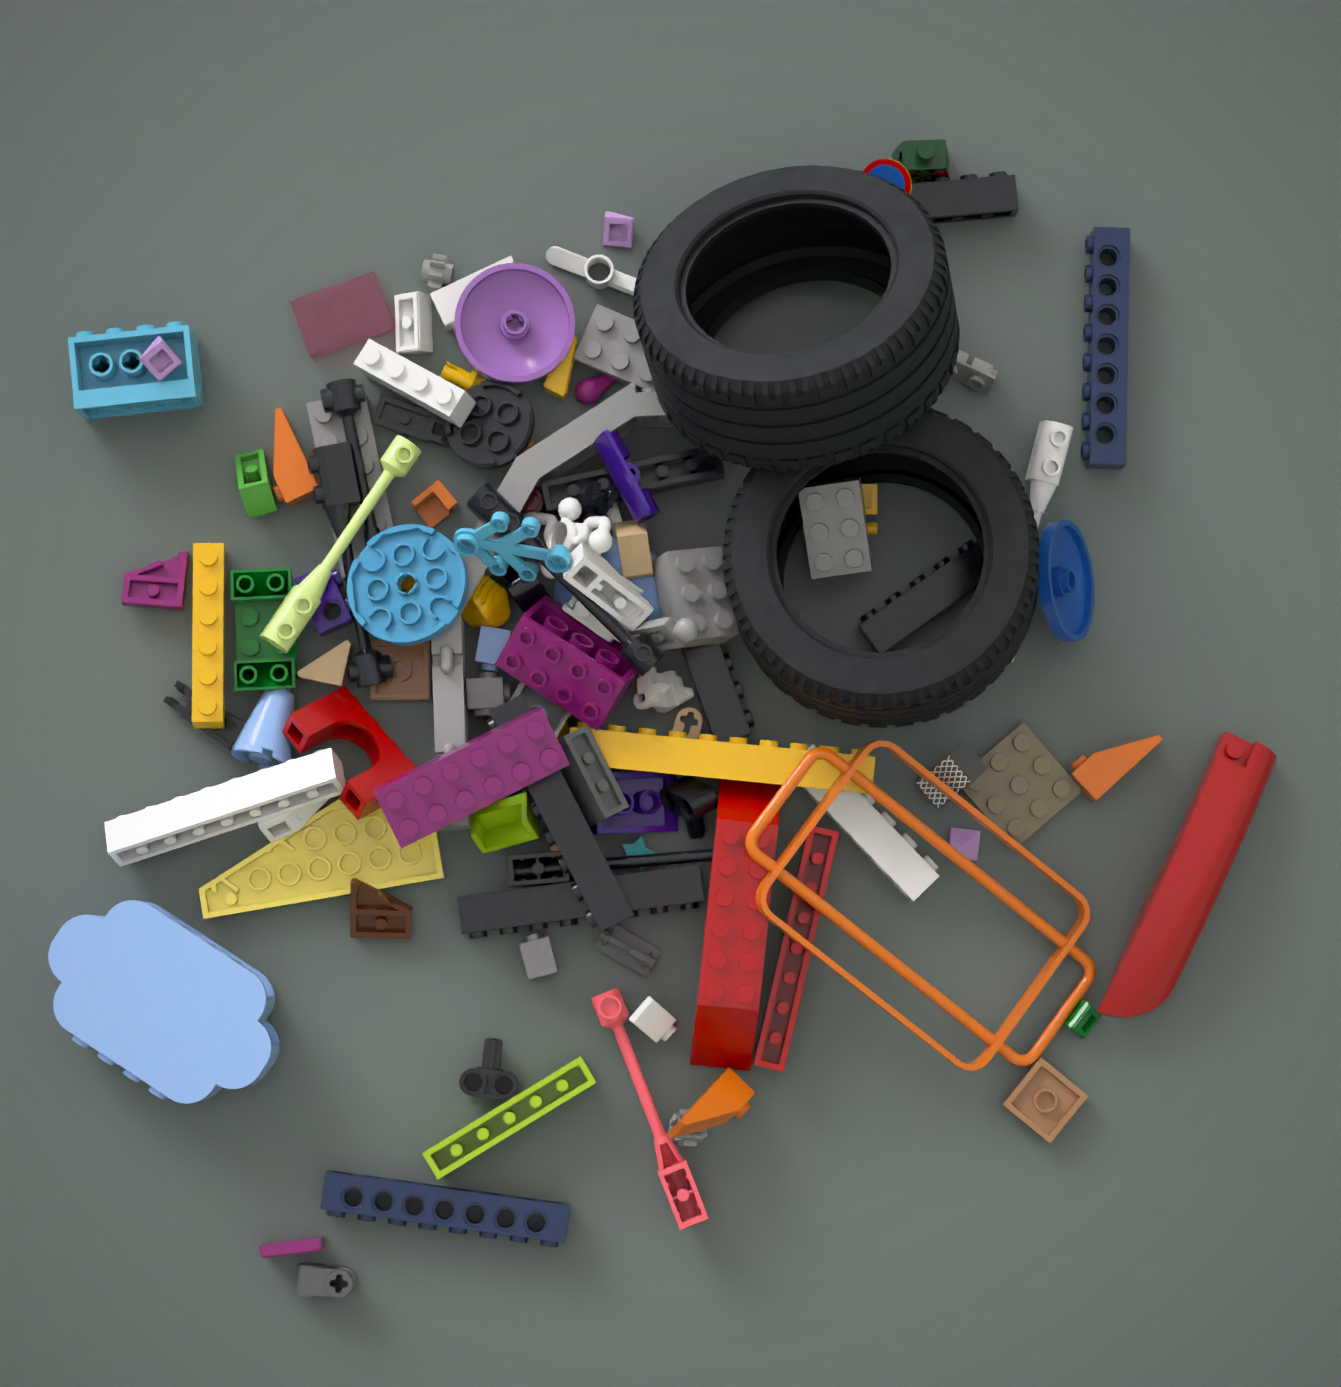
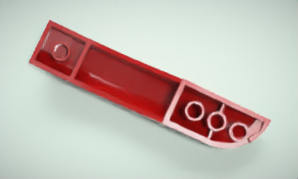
[1097,731,1277,1018]

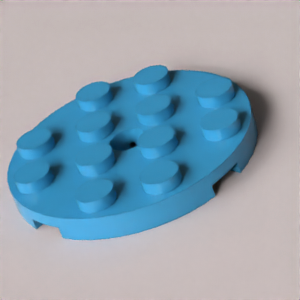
[347,524,469,646]

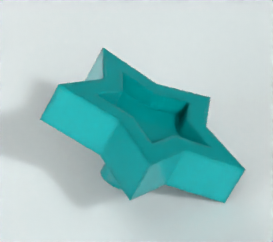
[622,836,655,871]

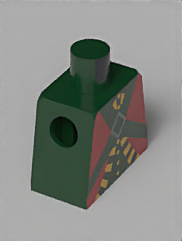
[892,139,950,182]

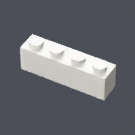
[354,339,476,428]

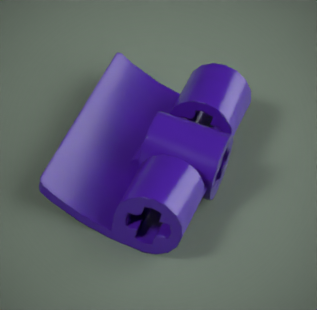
[594,429,660,524]

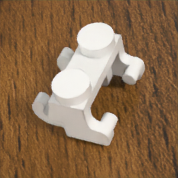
[633,667,694,713]

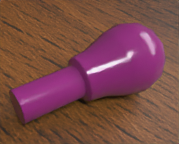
[575,374,618,405]

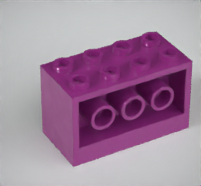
[495,595,639,730]

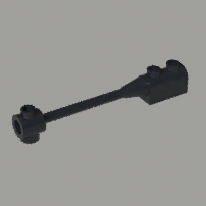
[320,378,407,593]
[307,442,393,688]
[467,482,664,677]
[506,849,713,887]

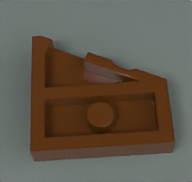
[350,878,413,940]

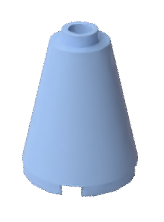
[231,689,295,769]

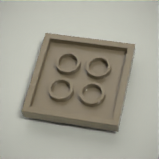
[962,722,1083,844]

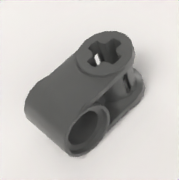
[296,1262,357,1298]

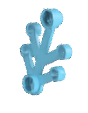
[453,511,572,582]

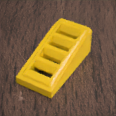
[543,335,578,402]

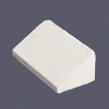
[394,291,433,355]

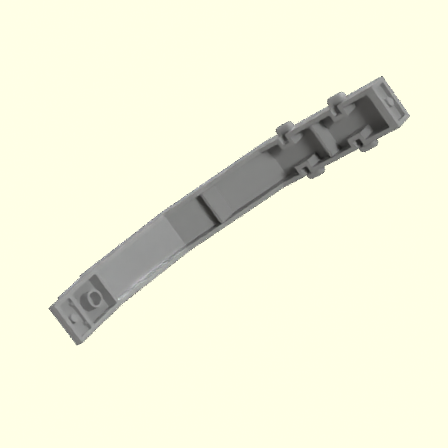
[431,381,674,831]

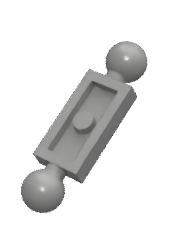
[621,616,699,651]

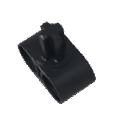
[503,565,552,613]
[659,776,718,839]
[459,1038,519,1099]

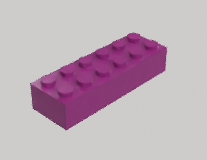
[373,706,570,849]

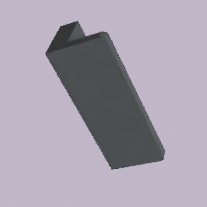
[558,725,629,827]

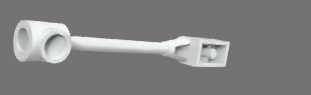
[1011,420,1073,662]

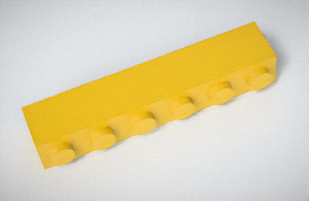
[192,543,226,729]

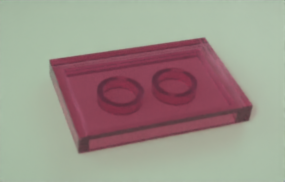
[290,271,395,358]

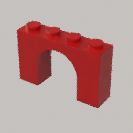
[282,686,416,820]

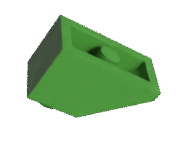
[234,448,277,518]

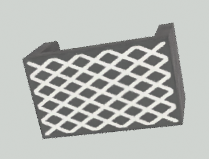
[914,742,988,810]

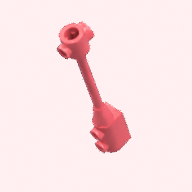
[590,987,709,1230]

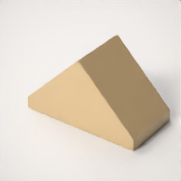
[614,520,654,579]
[296,639,354,688]

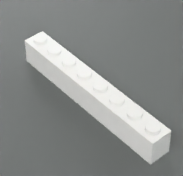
[104,748,345,867]

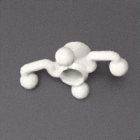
[523,497,612,579]

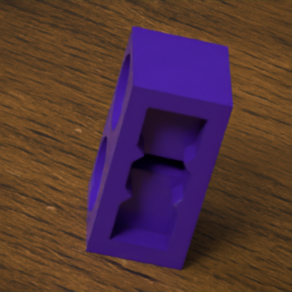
[294,569,354,637]

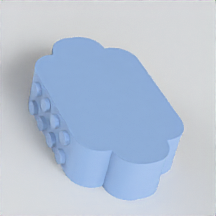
[48,900,280,1104]

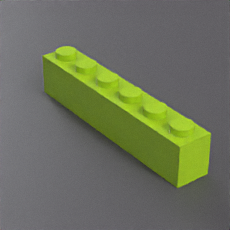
[422,1055,597,1180]

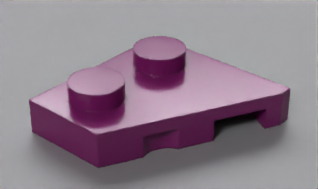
[121,551,190,610]

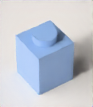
[475,625,512,673]

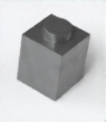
[519,932,559,980]

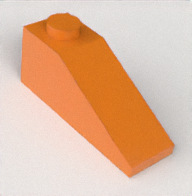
[272,407,318,507]
[1069,735,1163,802]
[667,1067,755,1138]

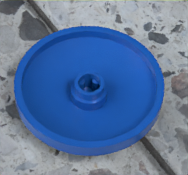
[1038,520,1094,642]

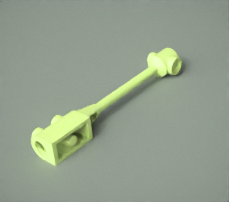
[259,435,422,653]

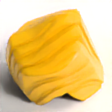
[461,576,511,627]

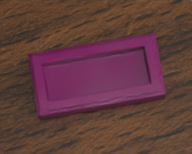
[259,1236,325,1258]

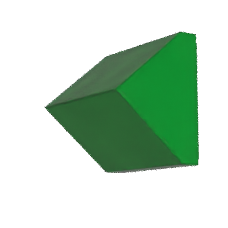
[1064,999,1102,1039]

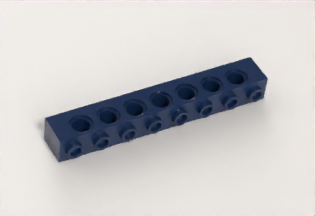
[1081,227,1130,470]
[320,1170,570,1247]

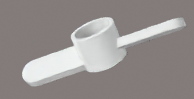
[546,246,636,296]

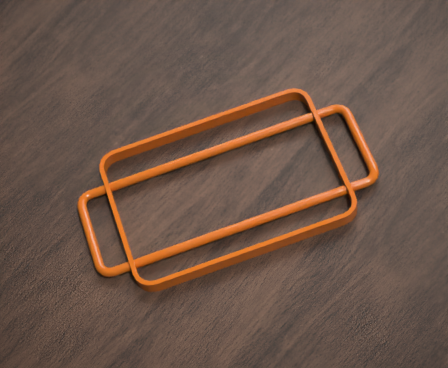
[745,740,1096,1071]

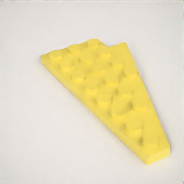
[199,799,445,919]

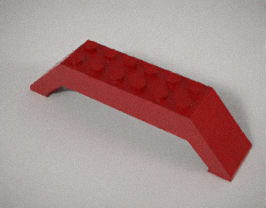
[690,779,781,1071]

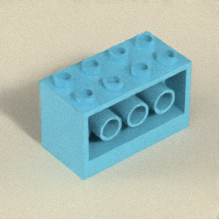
[68,321,204,420]

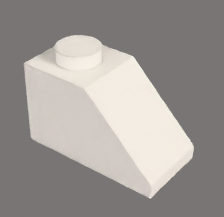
[629,996,677,1043]

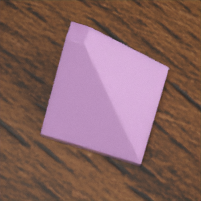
[603,211,634,248]
[139,336,182,382]
[949,827,981,861]

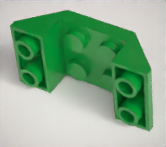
[230,567,298,692]

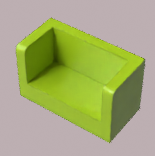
[471,792,539,854]

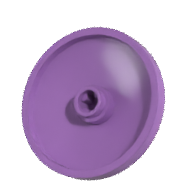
[454,263,575,384]

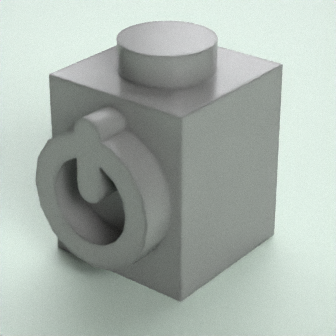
[466,672,511,717]

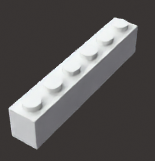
[801,744,939,902]

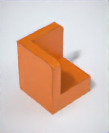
[411,480,459,528]

